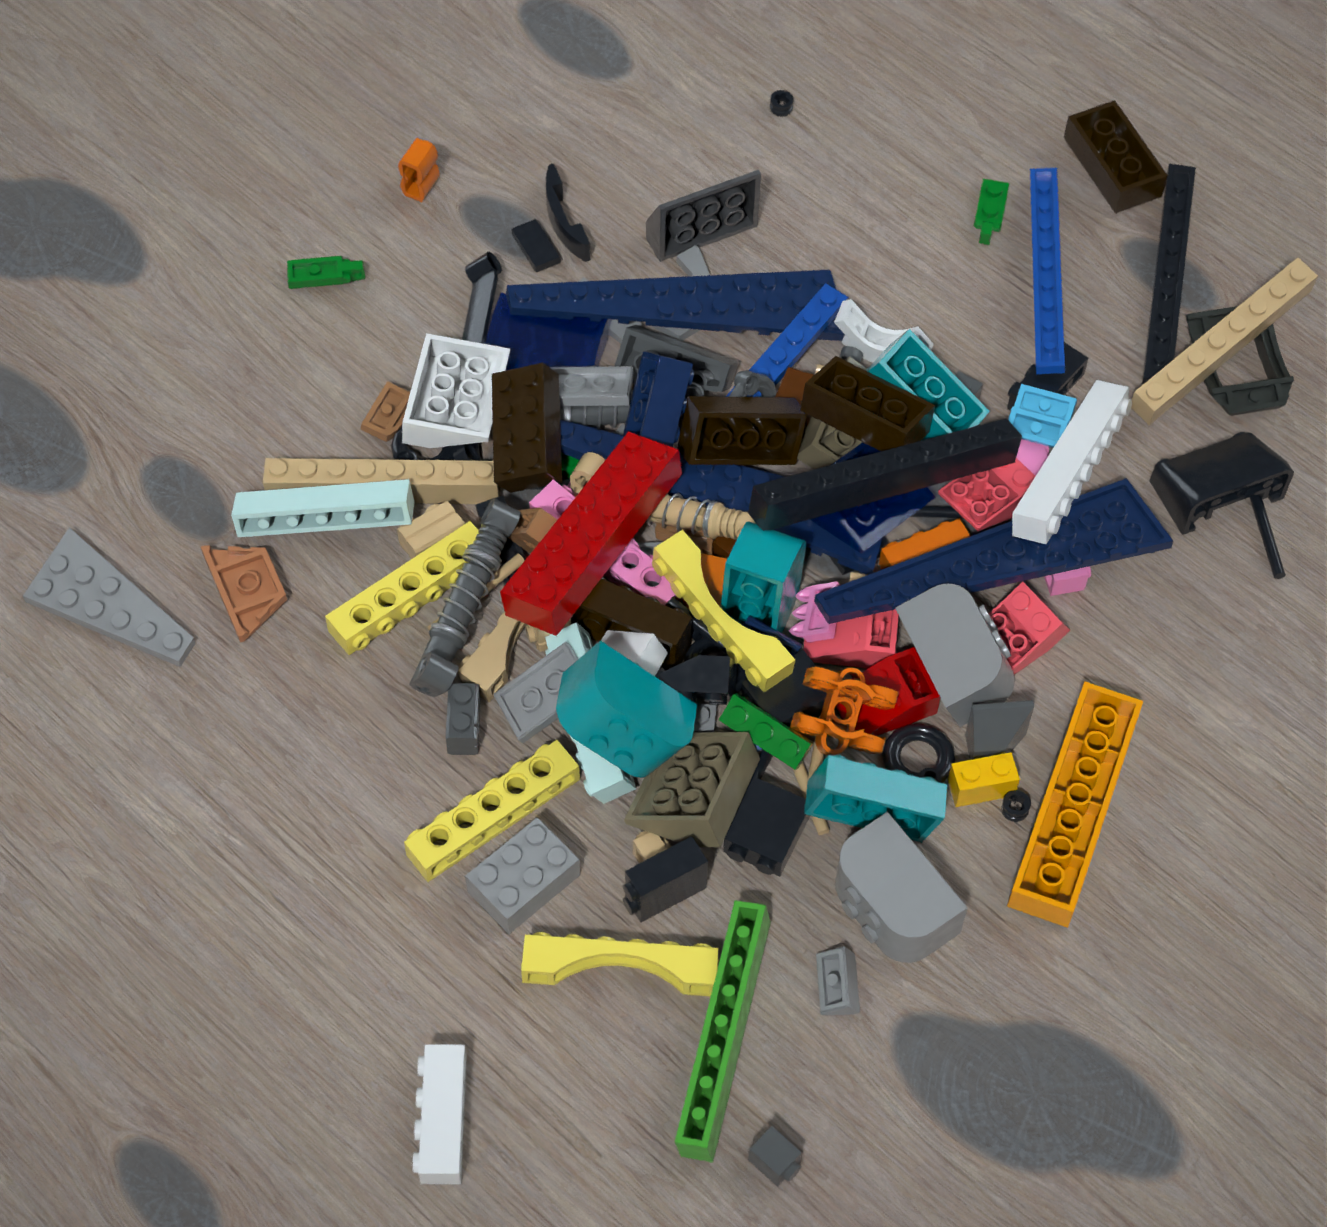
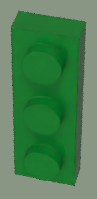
[719,693,814,770]

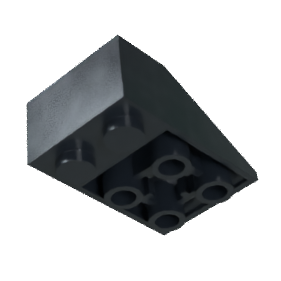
[655,655,737,705]

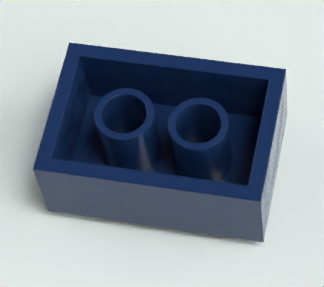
[623,351,694,447]

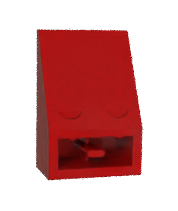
[836,647,940,736]

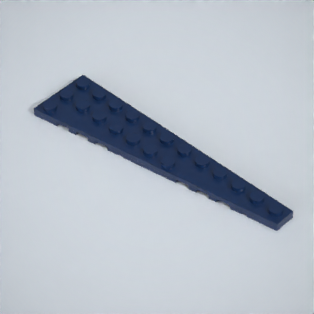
[814,478,1173,624]

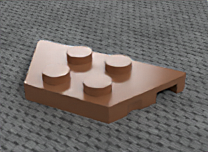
[201,545,287,643]

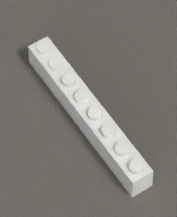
[1012,380,1132,544]

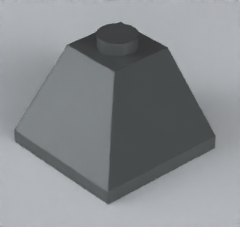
[965,700,1035,760]

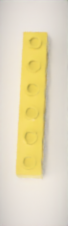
[325,521,479,655]
[404,740,580,882]

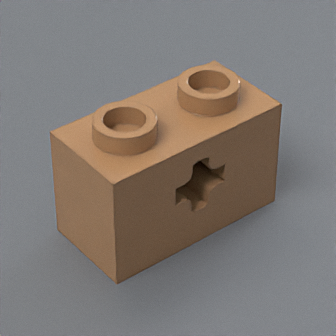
[508,508,558,554]

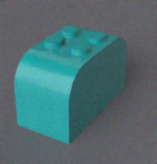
[866,329,990,441]
[720,521,806,633]
[556,640,697,778]

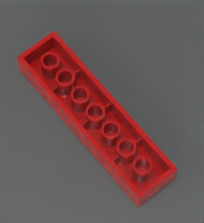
[500,431,682,636]

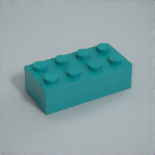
[804,755,948,843]

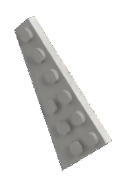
[23,527,195,667]

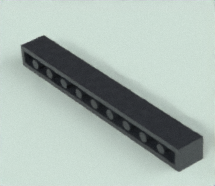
[748,418,1022,531]

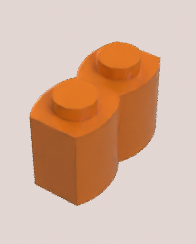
[398,138,440,202]

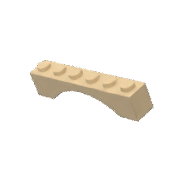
[458,612,526,703]

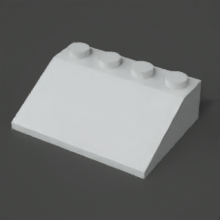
[402,333,510,448]

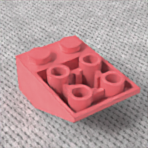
[938,458,1035,531]
[989,582,1070,675]
[803,609,899,669]

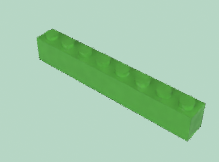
[675,900,771,1162]

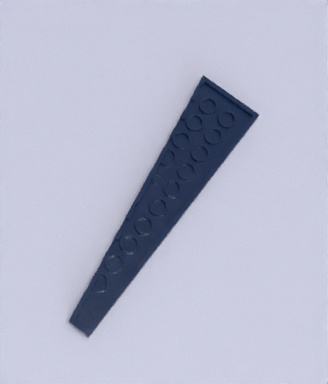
[506,270,845,341]
[560,420,891,575]

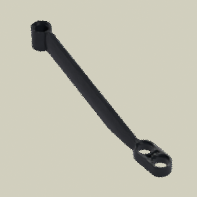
[452,252,502,461]

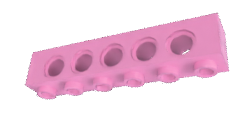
[529,479,683,606]

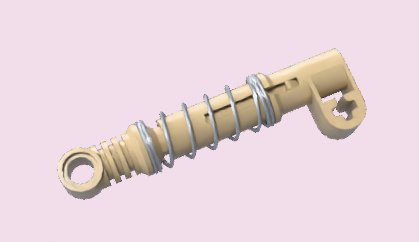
[570,452,756,540]

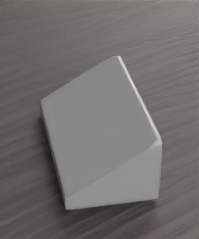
[816,946,860,1016]

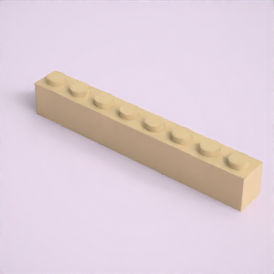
[1131,257,1318,425]
[263,458,500,504]

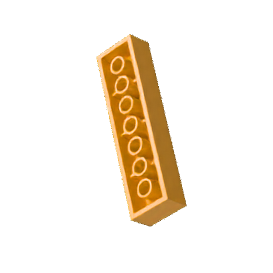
[1007,681,1143,928]

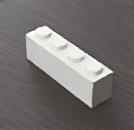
[413,1045,466,1184]

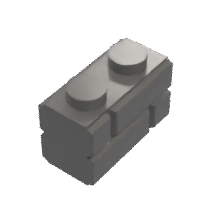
[446,683,481,755]

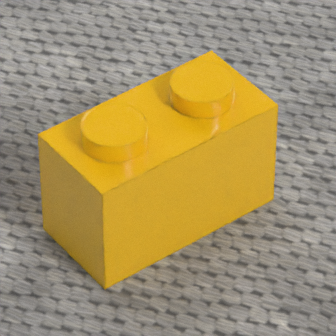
[947,752,1020,807]

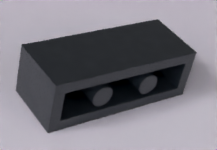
[1007,342,1088,411]

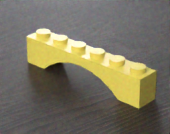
[652,529,795,692]
[521,932,719,996]

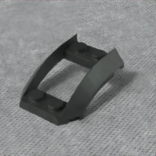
[1186,306,1294,416]

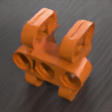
[790,667,899,755]

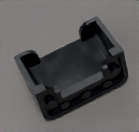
[1150,432,1294,535]

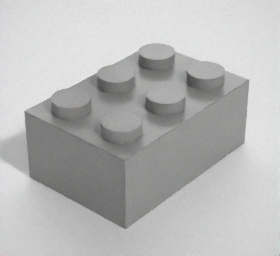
[465,817,580,934]

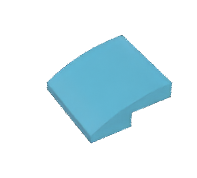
[1008,384,1077,448]

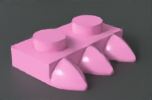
[789,581,840,642]

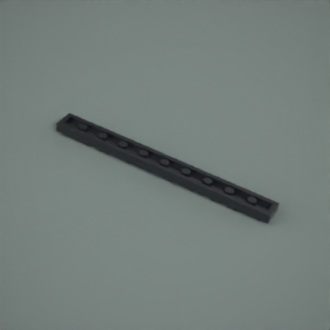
[1142,163,1196,384]

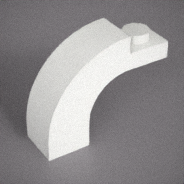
[834,299,934,363]

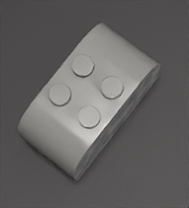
[895,584,1015,727]
[835,812,968,963]

